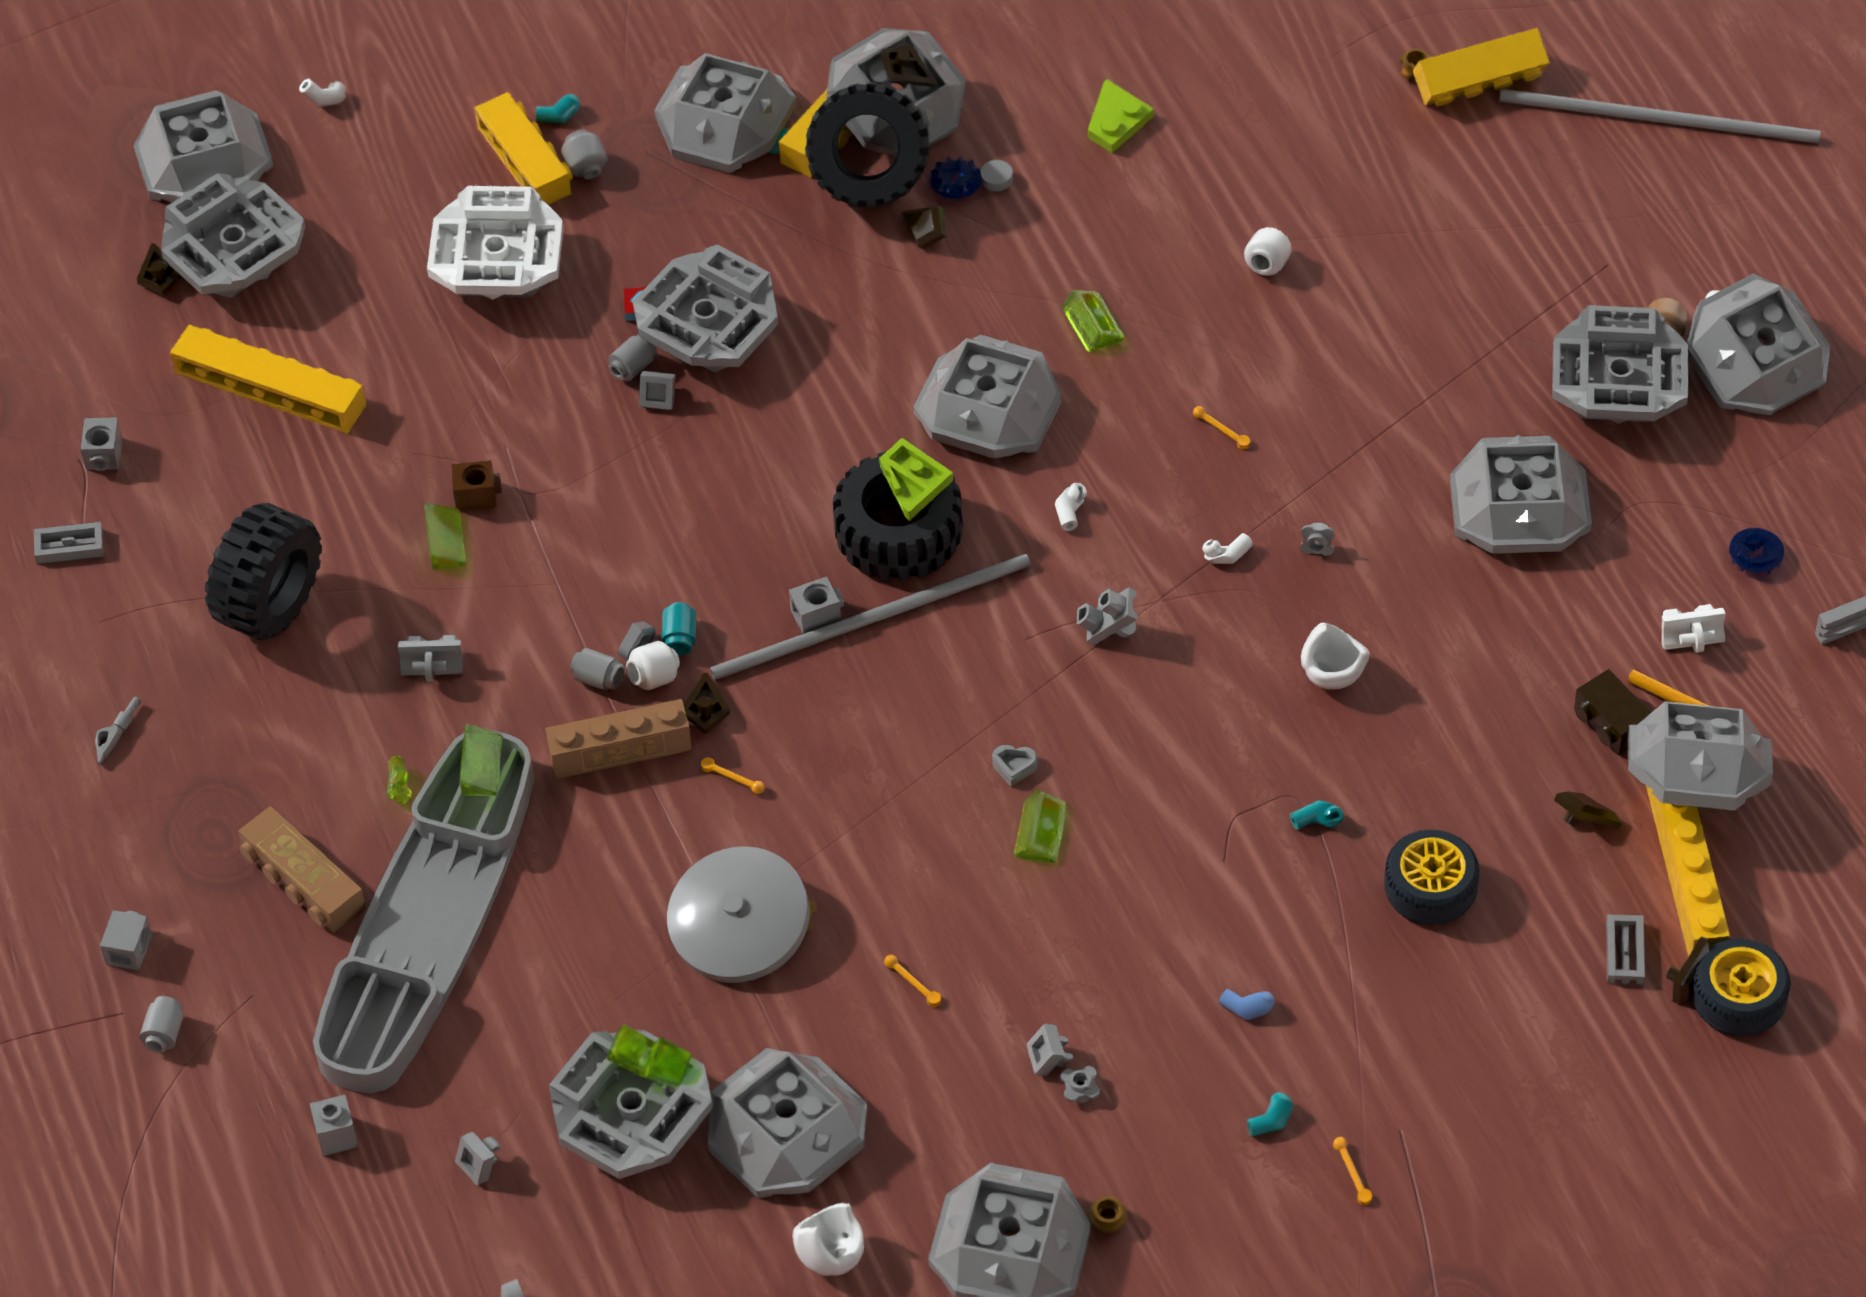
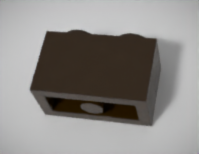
[1574,669,1652,755]

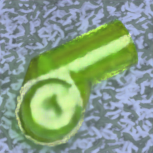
[386,756,412,804]

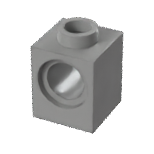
[80,417,123,471]
[789,576,844,634]
[100,910,152,971]
[310,1094,358,1156]

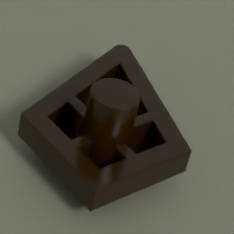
[880,45,937,87]
[901,206,947,249]
[136,243,181,296]
[684,673,730,734]
[1554,792,1622,829]
[1666,936,1710,1005]

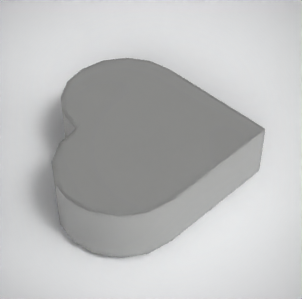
[617,621,656,661]
[992,745,1038,787]

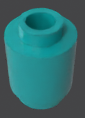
[661,602,697,656]

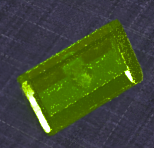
[1062,290,1125,352]
[423,503,466,570]
[460,724,502,796]
[1014,789,1068,863]

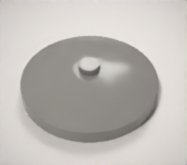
[667,846,810,983]

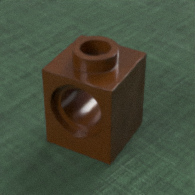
[451,460,502,511]

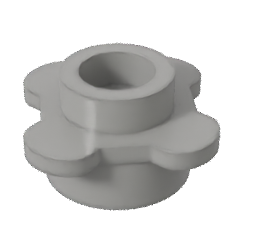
[1300,522,1335,556]
[1061,1066,1100,1103]

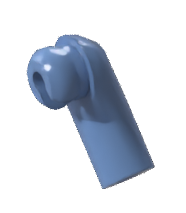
[1219,988,1275,1020]

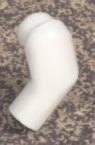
[299,79,346,106]
[1055,483,1087,531]
[1202,533,1253,564]

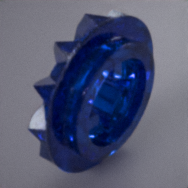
[930,156,981,199]
[1729,528,1784,576]

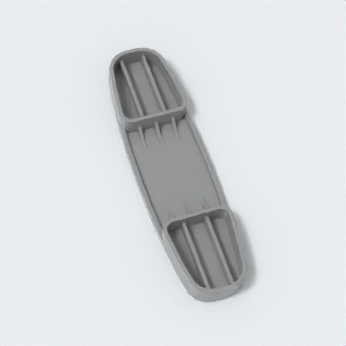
[313,729,534,1094]

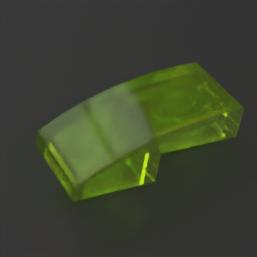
[606,1024,692,1087]

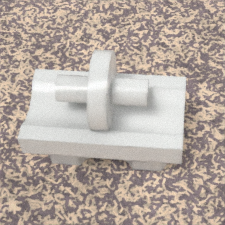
[1662,604,1726,653]

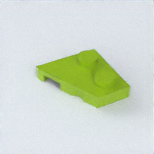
[1088,79,1153,153]
[879,438,953,520]

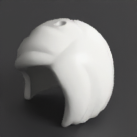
[1301,623,1370,690]
[793,1203,864,1276]

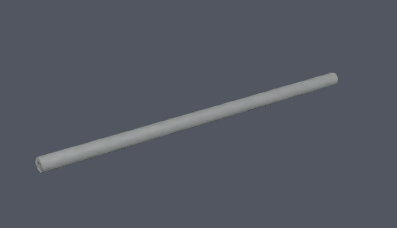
[1500,89,1821,144]
[710,554,1031,680]

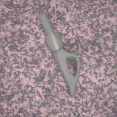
[95,697,141,766]

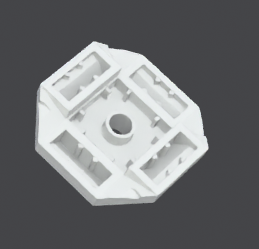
[427,186,564,300]

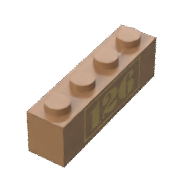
[545,699,692,779]
[238,806,366,934]

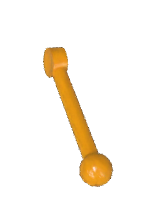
[1193,406,1250,450]
[701,757,765,794]
[884,955,941,1007]
[1333,1137,1372,1205]

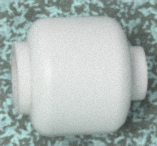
[1244,227,1291,276]
[626,641,680,690]

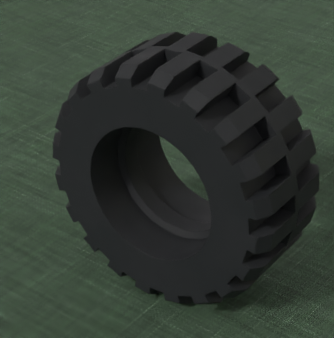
[805,82,930,209]
[833,451,963,581]
[205,503,322,640]

